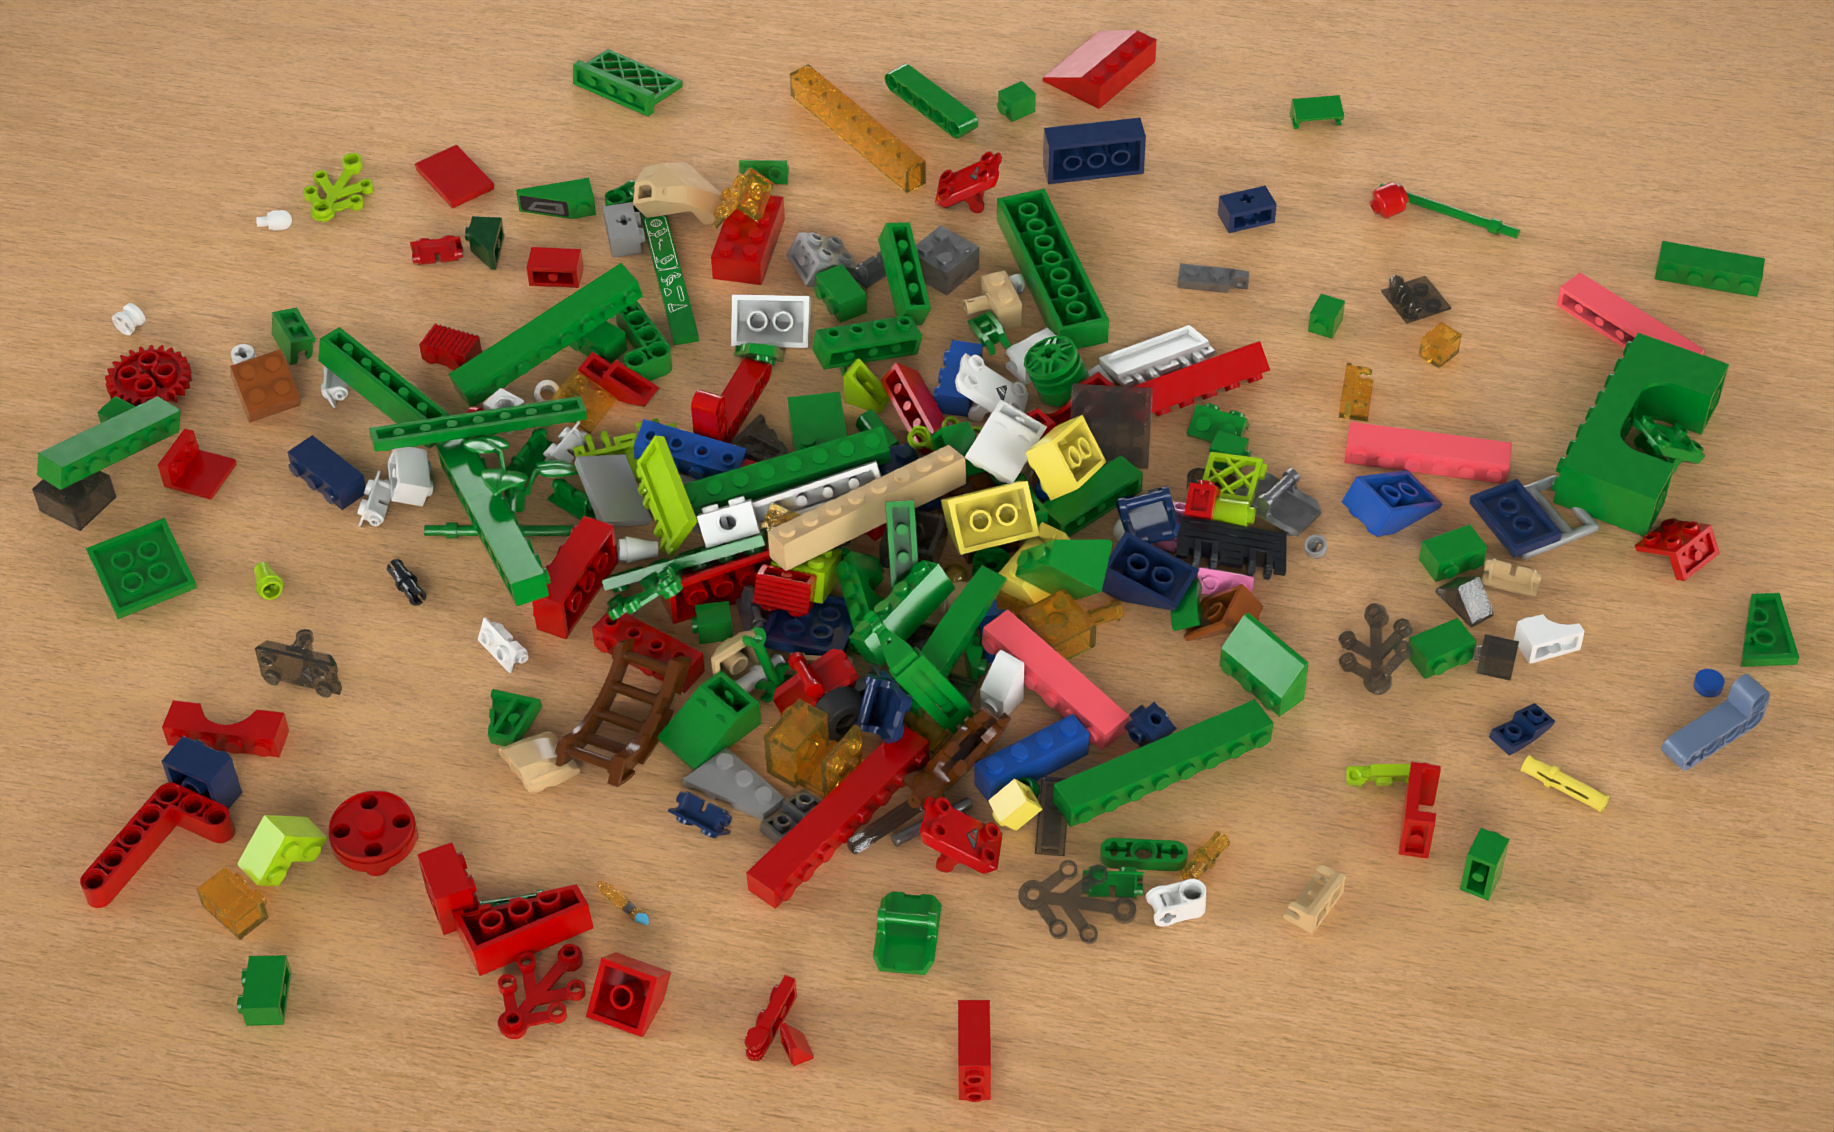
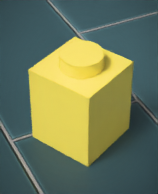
[988,779,1042,831]

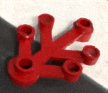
[498,943,586,1039]

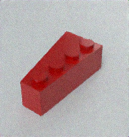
[452,884,594,976]

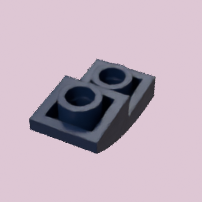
[1489,703,1555,756]

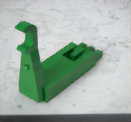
[863,610,974,734]

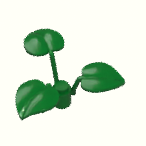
[463,435,579,512]

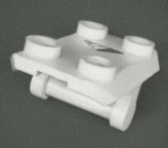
[955,353,1029,422]

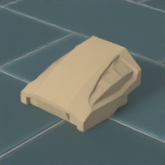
[498,731,581,793]

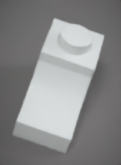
[1514,614,1585,664]

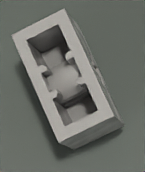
[603,202,645,258]

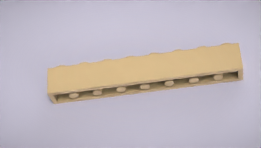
[768,445,966,571]

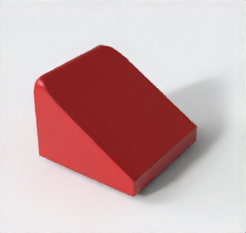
[780,1023,814,1066]

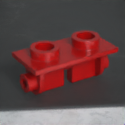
[410,235,463,265]

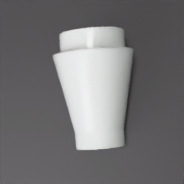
[617,536,658,564]

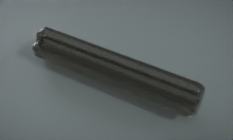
[847,800,923,854]

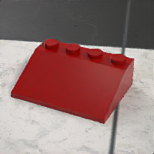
[1043,30,1157,109]

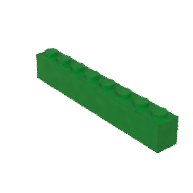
[448,263,643,407]
[683,426,891,519]
[1052,699,1274,827]

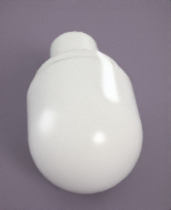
[256,210,292,231]

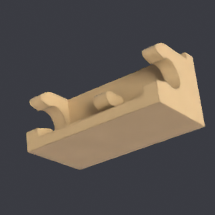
[1283,865,1346,934]

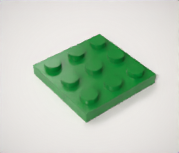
[86,518,197,619]

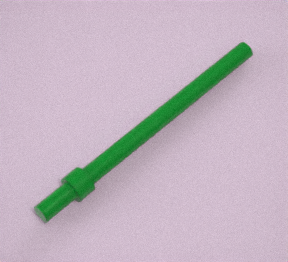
[1380,183,1520,239]
[424,522,575,539]

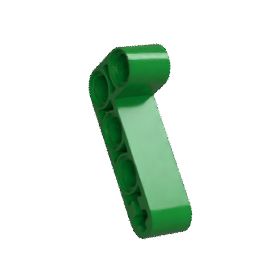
[615,301,672,381]

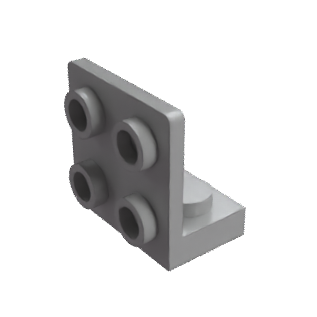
[786,232,857,287]

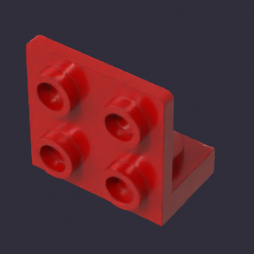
[158,428,237,499]
[1635,518,1720,581]

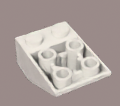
[965,400,1047,484]

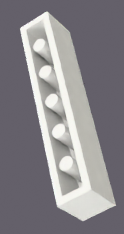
[721,460,881,529]

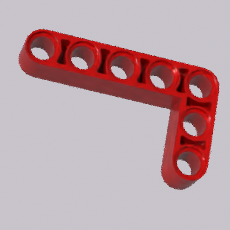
[691,357,772,444]
[80,783,235,908]

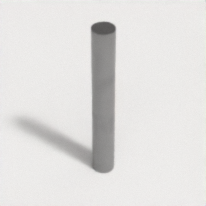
[891,797,972,847]

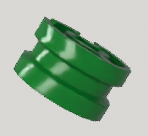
[972,547,1010,576]

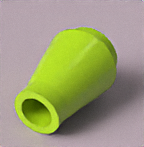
[254,562,284,600]

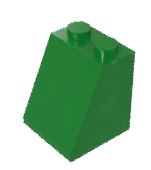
[1015,539,1113,603]

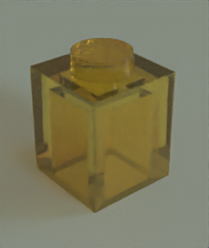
[1419,322,1462,368]

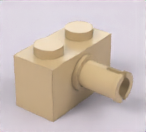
[962,270,1022,330]

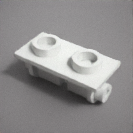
[321,366,349,408]
[543,421,587,463]
[357,471,391,527]
[478,617,529,673]

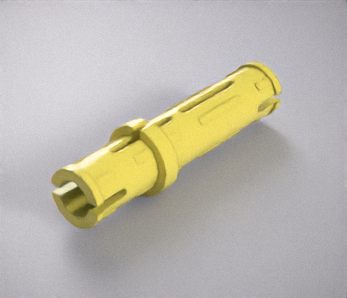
[1521,755,1610,813]

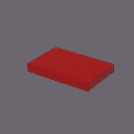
[415,145,494,208]

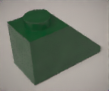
[465,216,505,270]

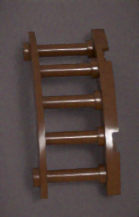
[555,638,691,787]

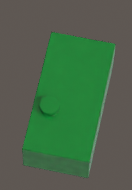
[787,391,847,452]

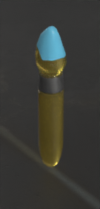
[597,881,649,925]

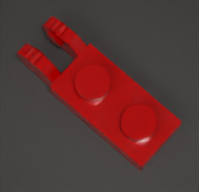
[744,975,797,1061]

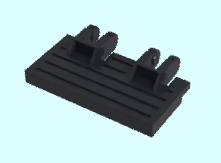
[1175,515,1287,580]

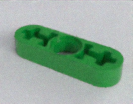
[1100,838,1188,871]

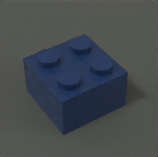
[162,736,242,809]

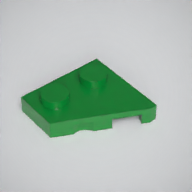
[734,343,784,366]
[488,689,543,747]

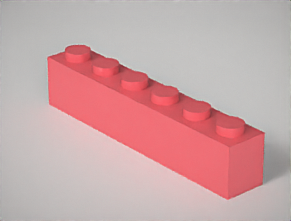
[1557,273,1704,355]
[1344,422,1512,484]
[981,610,1129,751]

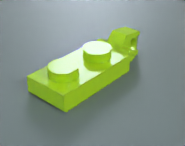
[1346,764,1411,788]

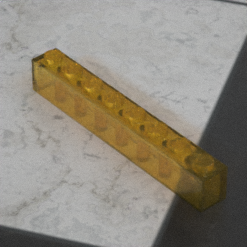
[789,64,926,193]

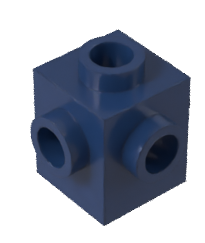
[1124,701,1177,747]

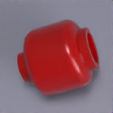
[1370,182,1409,219]

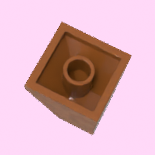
[1184,584,1264,641]

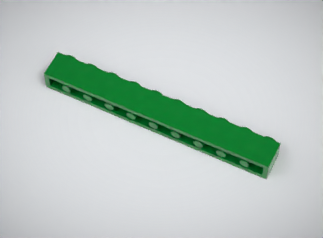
[436,439,551,607]

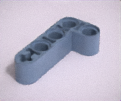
[1661,674,1770,771]

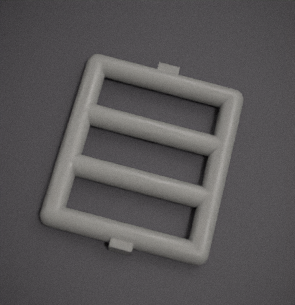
[1519,475,1599,560]

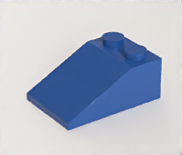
[1342,470,1443,537]

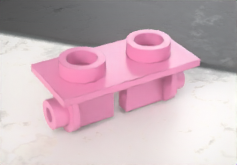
[1197,566,1255,595]

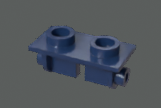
[668,791,732,838]

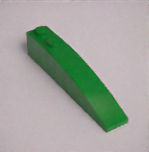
[899,565,1007,721]

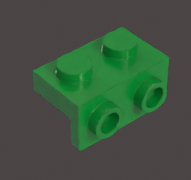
[1186,403,1250,443]

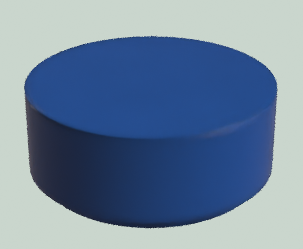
[1693,669,1725,697]

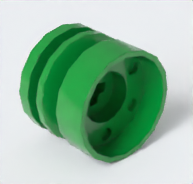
[1024,336,1090,407]

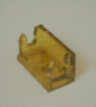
[1339,363,1374,422]

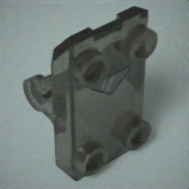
[255,629,342,698]

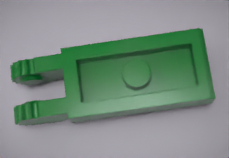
[967,311,1011,356]

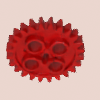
[105,345,192,406]

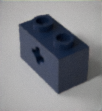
[1218,185,1277,233]

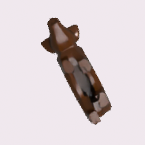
[902,707,1011,808]

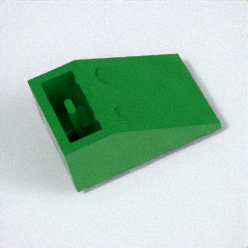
[657,671,761,770]

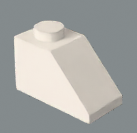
[980,650,1024,718]

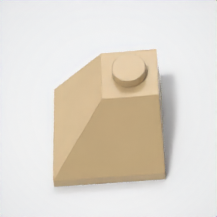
[711,630,760,681]

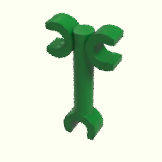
[742,626,793,702]

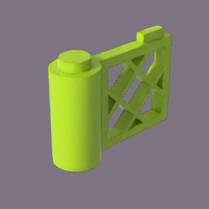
[1202,452,1268,527]

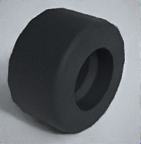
[813,686,871,742]

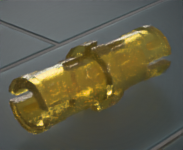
[1180,831,1230,881]

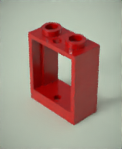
[958,1000,991,1102]

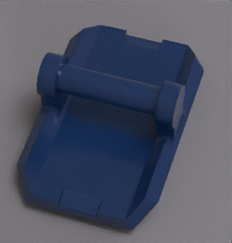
[1116,486,1180,544]
[852,670,912,744]

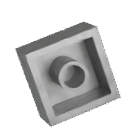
[916,225,979,296]

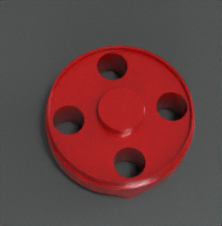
[329,791,419,876]

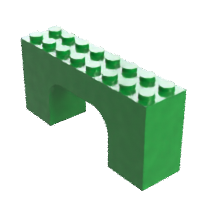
[1552,333,1729,536]

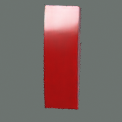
[575,352,660,407]

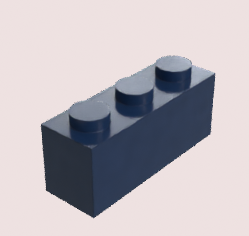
[287,435,366,510]

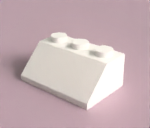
[731,295,811,348]

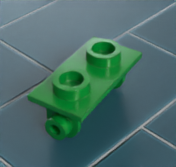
[739,160,789,185]
[506,428,553,479]
[547,478,596,520]
[1082,866,1144,899]

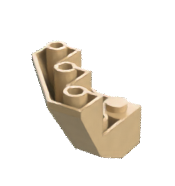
[633,162,728,225]

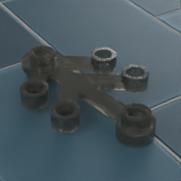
[1338,603,1413,695]
[1018,860,1137,944]

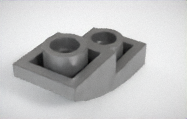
[760,789,821,844]

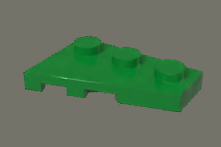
[1740,593,1799,667]

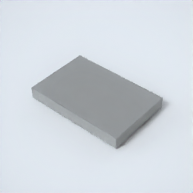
[574,454,652,527]

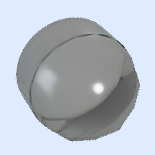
[1305,535,1328,559]

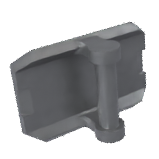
[1234,468,1321,537]

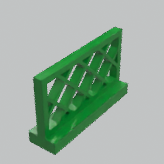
[573,49,683,117]

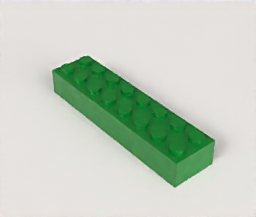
[997,188,1109,349]

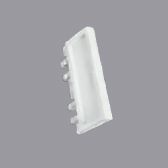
[1099,325,1216,388]

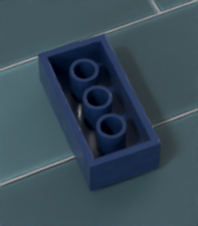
[1043,117,1146,184]

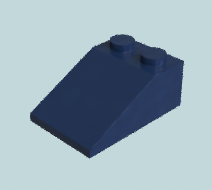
[1102,531,1200,611]

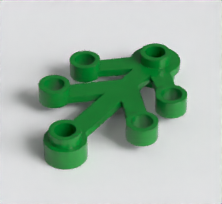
[607,566,683,620]

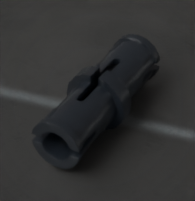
[386,559,427,606]

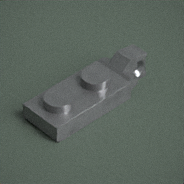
[1177,264,1249,293]

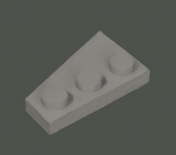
[682,747,785,821]

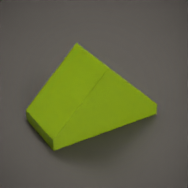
[844,358,890,414]

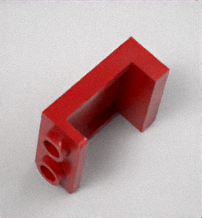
[1398,761,1441,859]

